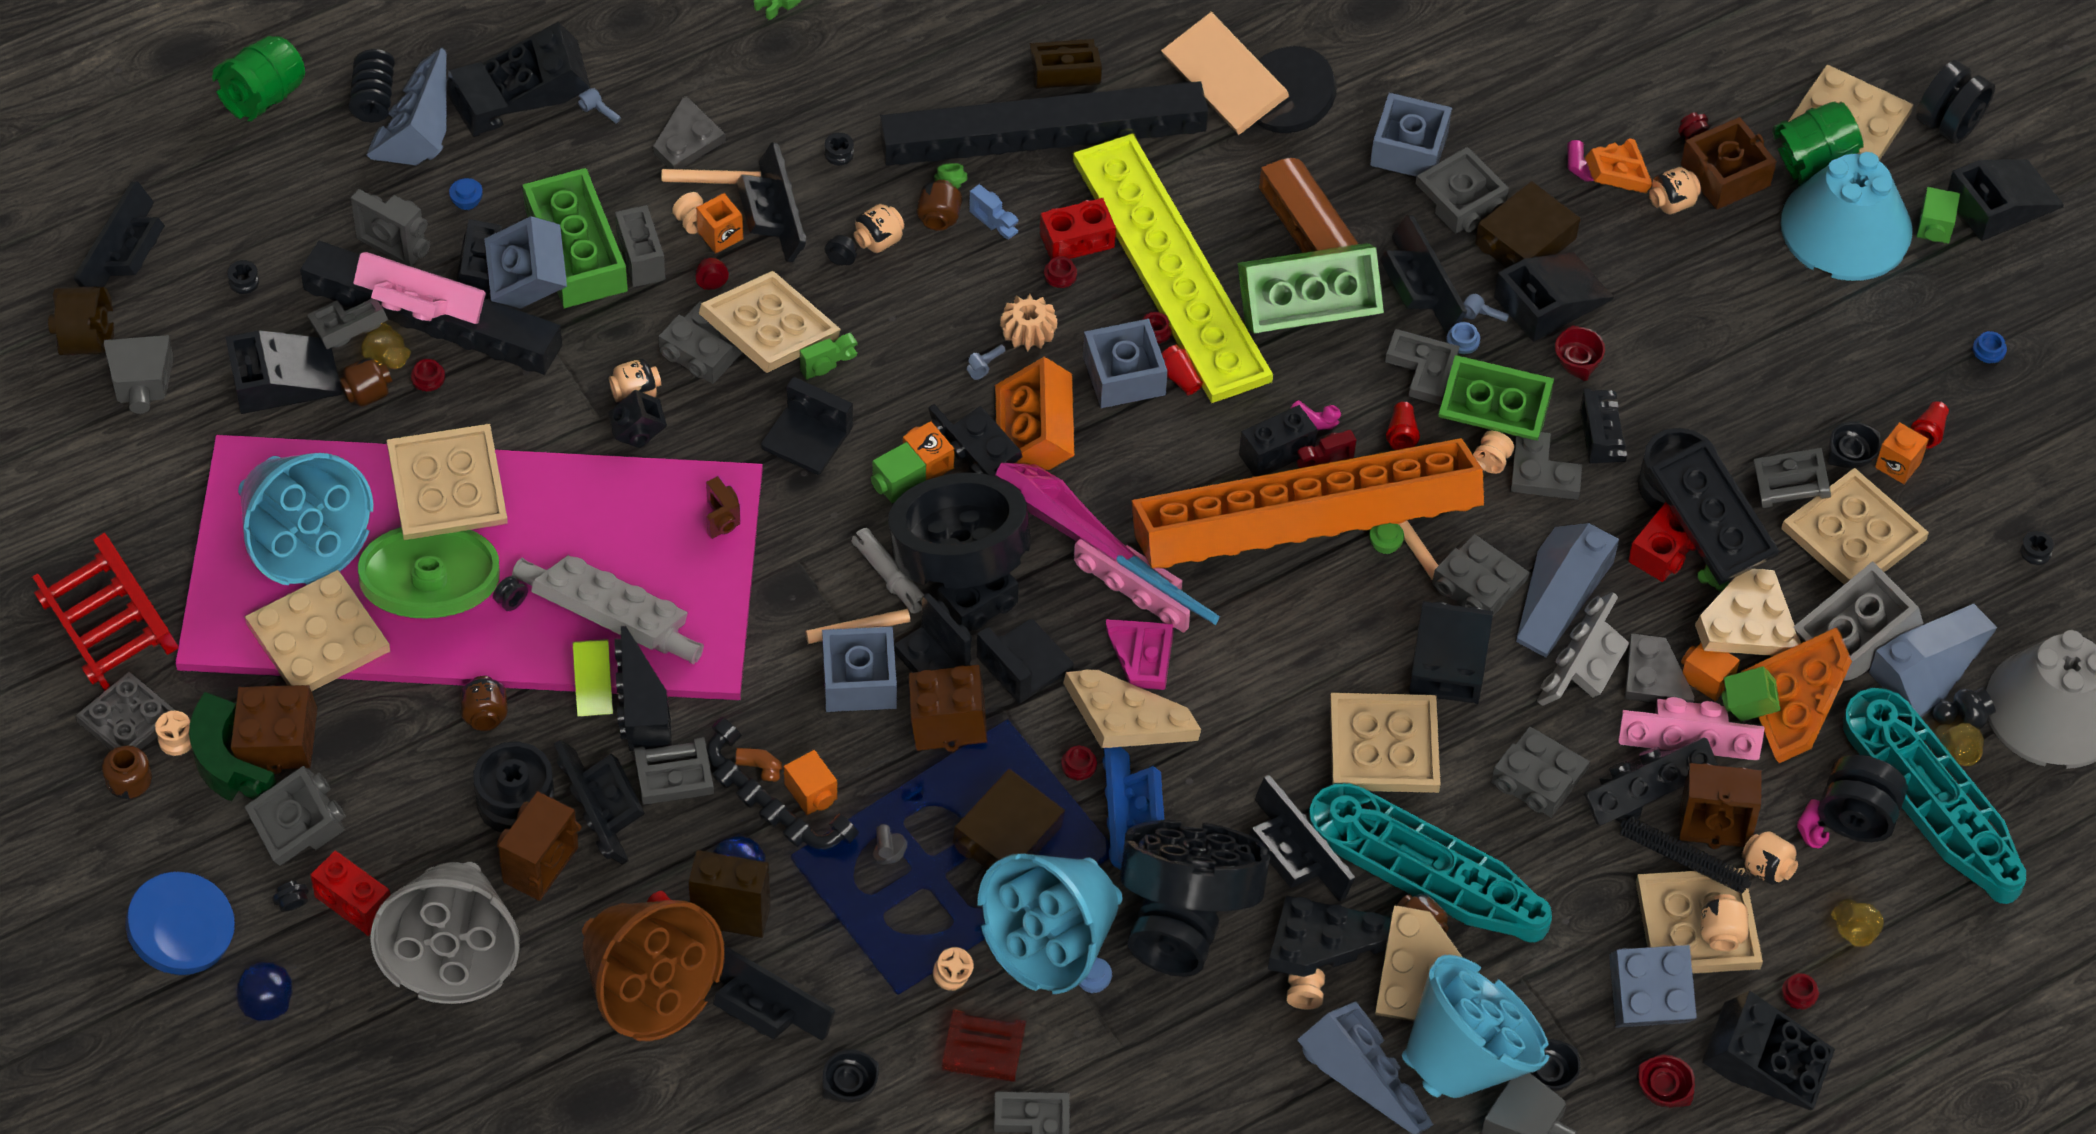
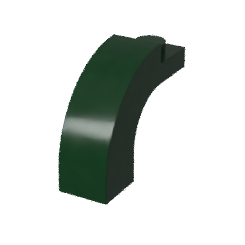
[189,692,276,802]

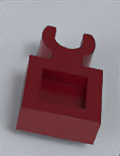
[1296,429,1357,469]

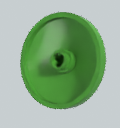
[358,527,500,618]

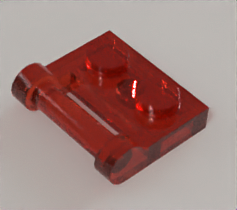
[942,1009,1026,1082]

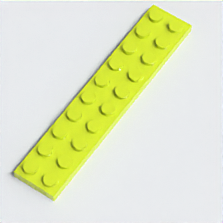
[1073,134,1273,403]

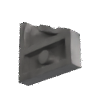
[653,96,725,169]
[1625,634,1694,703]

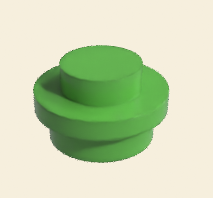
[934,163,967,188]
[1369,523,1404,554]

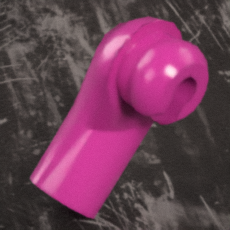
[1567,140,1594,182]
[1290,400,1341,430]
[1797,799,1830,849]

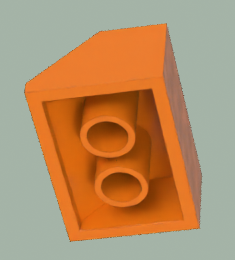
[995,357,1074,470]

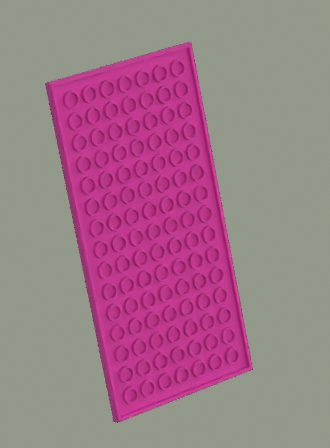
[176,435,763,700]

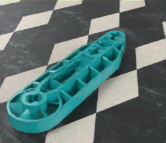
[1843,688,2026,904]
[1308,784,1552,942]

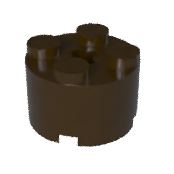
[48,286,114,356]

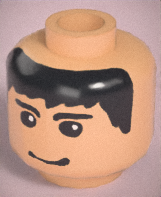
[1649,167,1701,214]
[854,204,904,253]
[609,359,661,402]
[1742,831,1798,885]
[1701,894,1748,951]

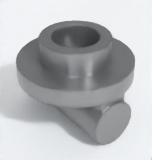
[873,824,907,865]

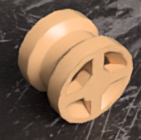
[672,192,703,234]
[1473,431,1515,474]
[155,711,192,756]
[933,947,974,991]
[1287,968,1325,1010]

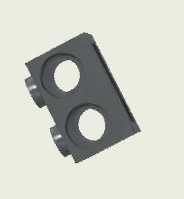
[615,205,666,287]

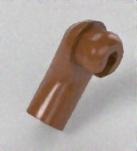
[736,748,783,782]

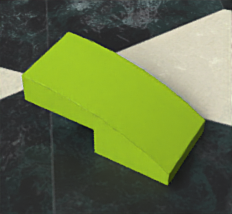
[573,639,613,717]

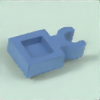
[969,184,1018,240]

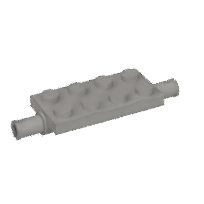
[512,555,704,665]

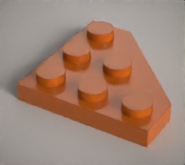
[1741,627,1852,763]

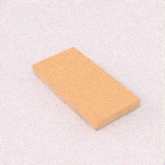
[1161,12,1289,135]

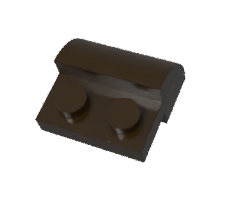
[1030,39,1102,89]

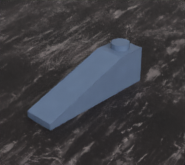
[367,48,446,166]
[1516,523,1619,658]
[1869,604,1997,718]
[1297,1002,1433,1134]

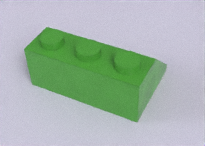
[1438,355,1554,441]

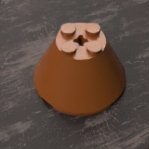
[582,900,724,1041]

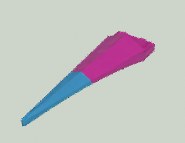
[995,463,1219,625]

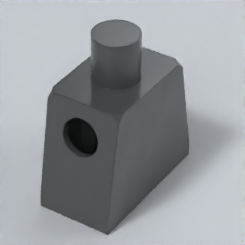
[104,335,173,414]
[1481,1073,1577,1134]

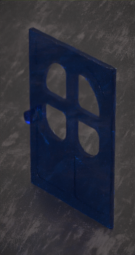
[791,719,1111,995]

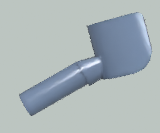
[578,88,621,124]
[1463,294,1509,322]
[967,345,1006,380]

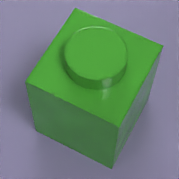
[1917,187,1960,243]
[871,442,926,503]
[1722,666,1781,721]

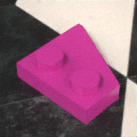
[1106,619,1174,690]

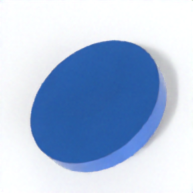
[126,872,235,975]

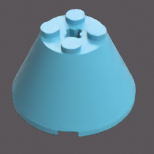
[1781,152,1912,281]
[238,453,374,586]
[978,854,1122,994]
[1402,955,1550,1098]

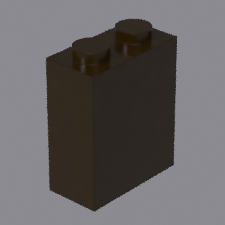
[1475,181,1580,269]
[952,768,1065,872]
[689,850,770,938]

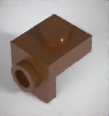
[706,476,740,539]

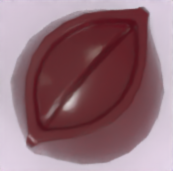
[1555,325,1605,381]
[1636,1055,1695,1108]

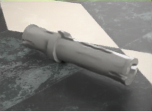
[851,528,924,613]

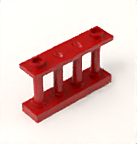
[33,533,179,691]

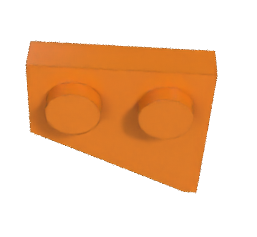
[1585,139,1653,193]

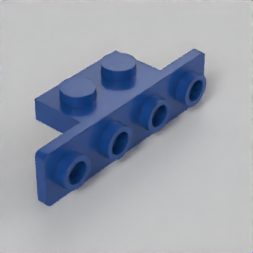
[1103,747,1165,870]

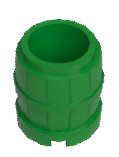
[212,36,305,121]
[1772,101,1864,185]

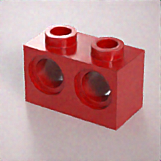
[1040,198,1116,259]
[1628,502,1696,582]
[310,850,391,936]

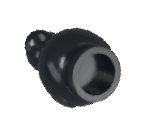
[1933,687,1996,730]

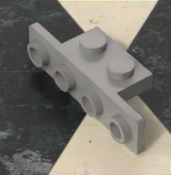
[1537,592,1629,706]

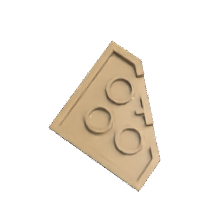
[1695,569,1801,656]
[1063,670,1201,748]
[1375,905,1463,1022]

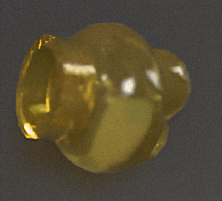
[361,323,410,369]
[1933,723,1984,766]
[1831,899,1884,947]

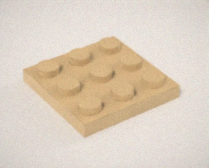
[1788,65,1914,161]
[699,271,841,373]
[387,424,508,540]
[1781,468,1929,584]
[245,570,390,692]
[1330,693,1440,793]
[1636,868,1763,974]

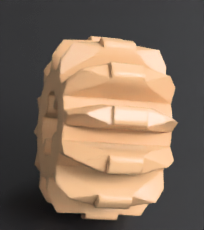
[1000,294,1057,352]

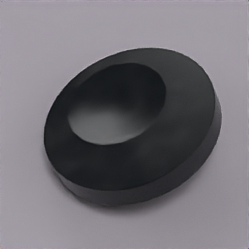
[1256,46,1337,133]

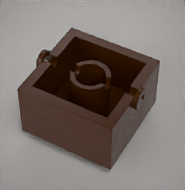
[1681,117,1776,210]
[909,665,987,752]
[231,685,318,774]
[1679,763,1762,849]
[497,791,582,901]

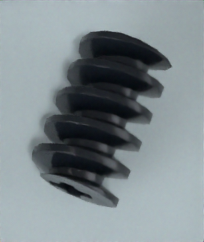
[349,49,395,123]

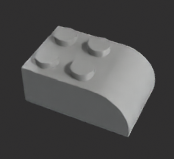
[1793,561,1924,681]

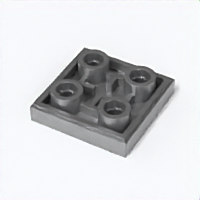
[76,672,176,751]

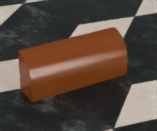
[1259,158,1358,253]

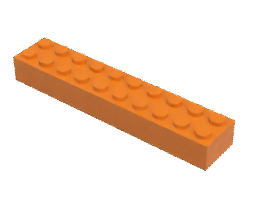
[1132,438,1484,568]

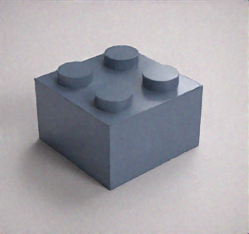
[1370,93,1452,177]
[485,216,567,309]
[1083,319,1168,408]
[822,626,897,712]
[1609,945,1697,1027]

